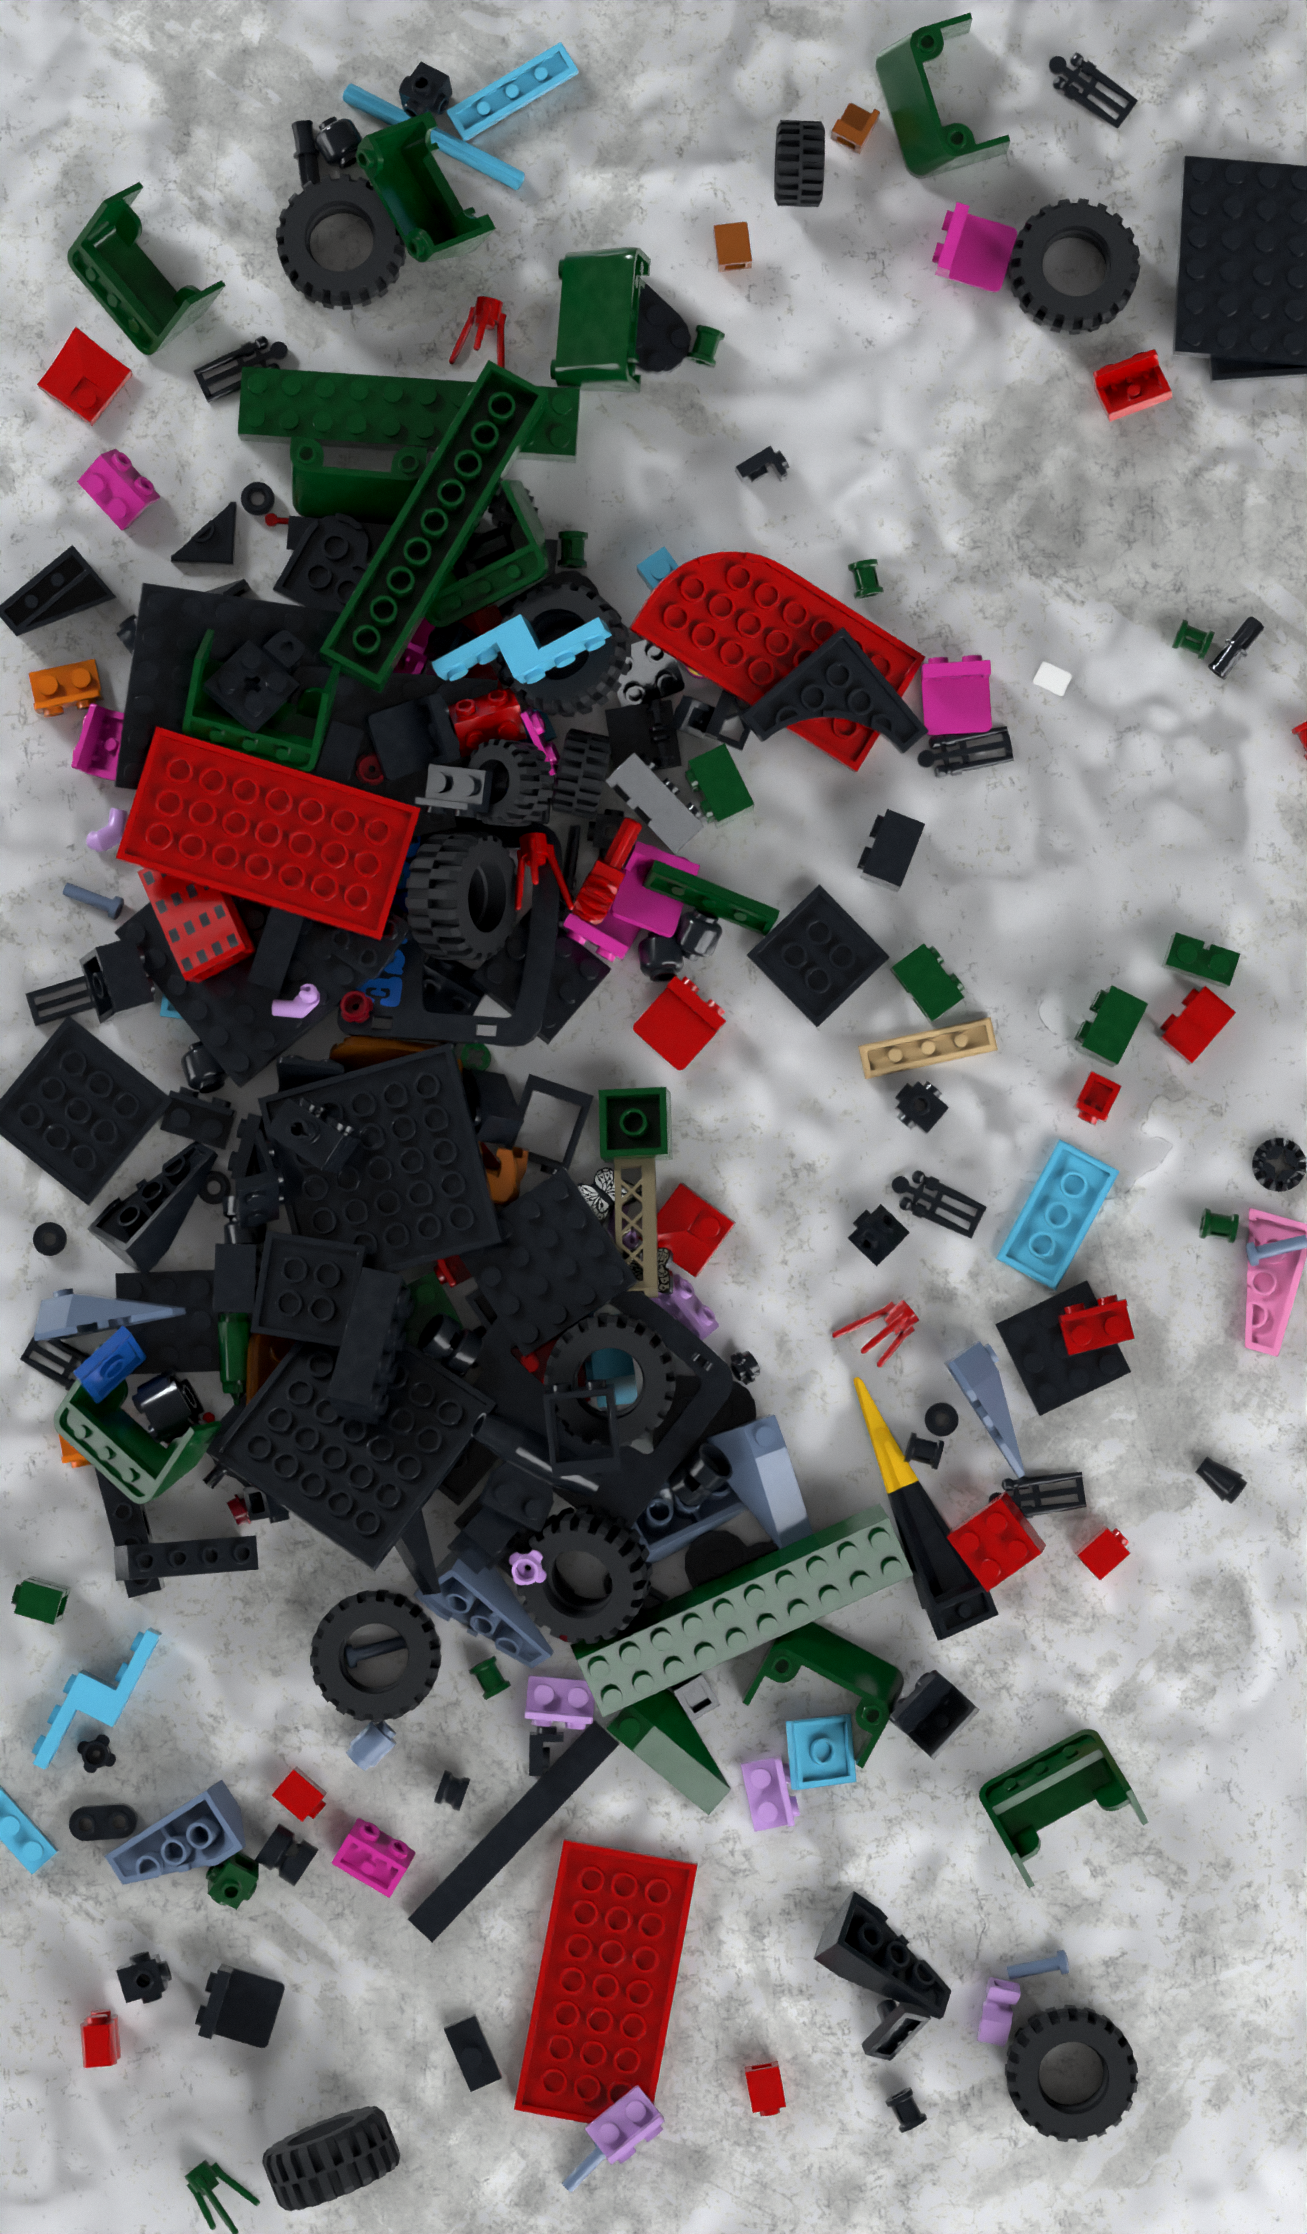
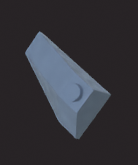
[413,1552,554,1668]

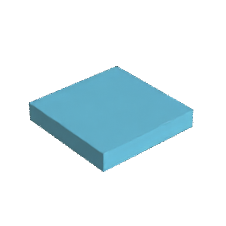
[786,1713,857,1790]

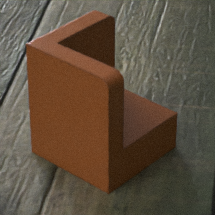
[830,103,880,154]
[713,222,752,272]

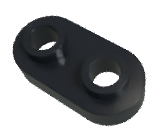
[69,1803,138,1841]

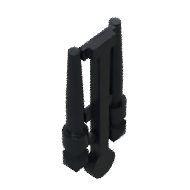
[1049,52,1138,129]
[193,336,288,403]
[917,726,1014,778]
[559,825,581,921]
[891,1170,987,1239]
[20,1336,91,1392]
[988,1472,1087,1519]

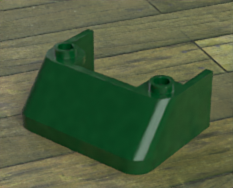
[875,12,1010,179]
[67,182,226,355]
[425,479,548,627]
[182,629,341,773]
[54,1344,223,1504]
[742,1621,904,1768]
[979,1729,1149,1888]

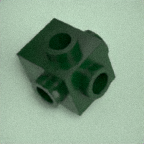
[206,1851,259,1910]

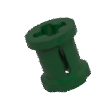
[686,325,725,368]
[557,531,588,569]
[848,559,884,599]
[1172,619,1215,660]
[460,1044,491,1071]
[1199,1208,1239,1243]
[468,1655,511,1700]

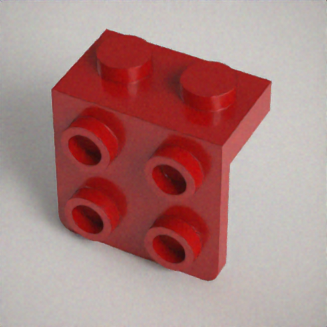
[633,976,726,1071]

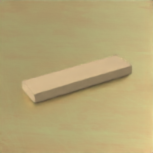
[858,1017,998,1079]

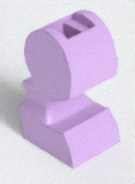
[977,1977,1021,2047]

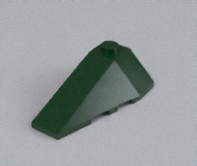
[606,1688,731,1815]

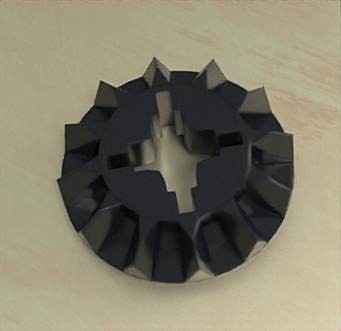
[1252,1138,1306,1192]

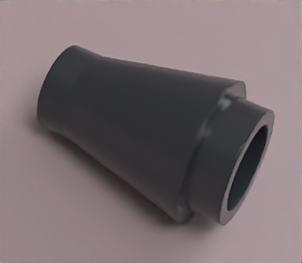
[1195,1457,1248,1504]

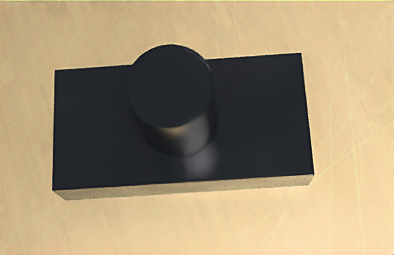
[861,1999,931,2061]
[444,2014,502,2092]

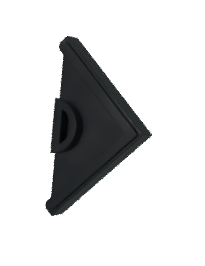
[171,502,237,566]

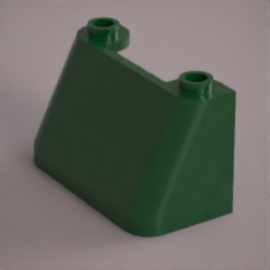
[356,111,496,263]
[550,247,651,393]
[290,436,430,525]

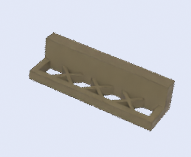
[614,1158,658,1298]

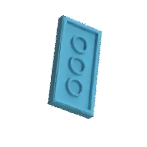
[995,1139,1120,1291]

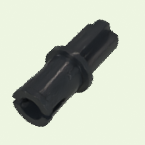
[291,120,321,188]
[1208,616,1264,680]

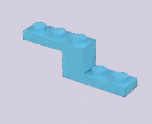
[431,614,612,684]
[32,1627,162,1770]

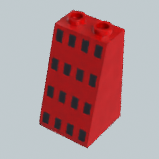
[137,868,257,983]

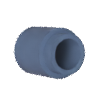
[346,1720,397,1771]

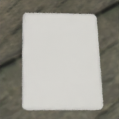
[1033,661,1073,697]

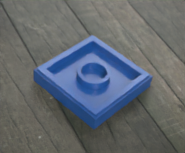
[73,1326,146,1404]

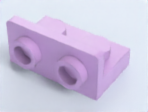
[650,1274,719,1340]
[525,1675,595,1730]
[741,1755,800,1832]
[585,2085,665,2165]

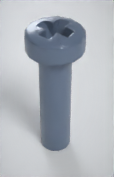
[63,883,124,920]
[1246,1235,1307,1266]
[344,1636,406,1669]
[1007,1950,1069,1980]
[562,2142,606,2193]

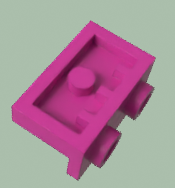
[331,1818,416,1898]

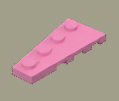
[1245,1208,1307,1357]

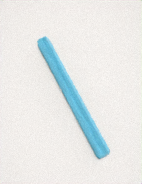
[342,84,525,190]

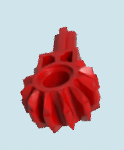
[572,817,642,925]

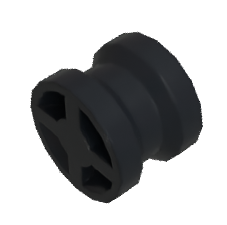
[434,1770,470,1811]

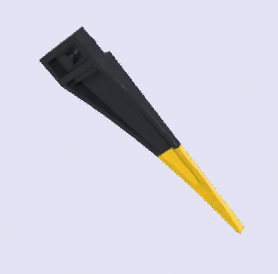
[854,1377,999,1640]

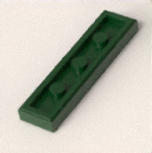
[642,860,780,936]

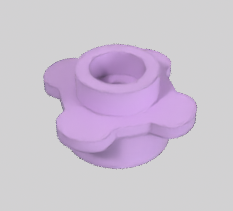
[509,1550,547,1585]

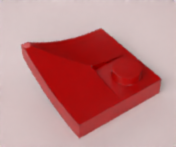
[37,327,133,426]
[638,1183,736,1278]

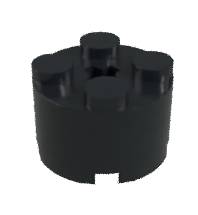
[132,1366,207,1445]

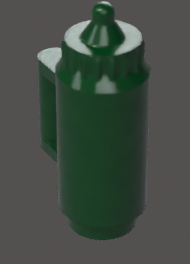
[218,1313,252,1406]

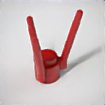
[449,296,507,369]
[514,832,574,911]
[832,1300,919,1368]

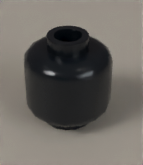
[315,116,363,170]
[674,908,722,961]
[638,931,684,982]
[181,1041,229,1094]

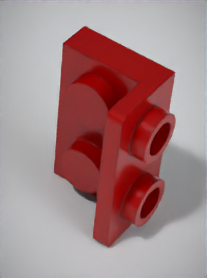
[1058,1294,1135,1355]

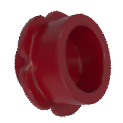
[355,752,384,786]
[340,990,373,1023]
[226,1494,251,1527]

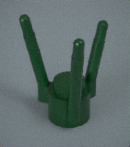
[184,2160,260,2234]

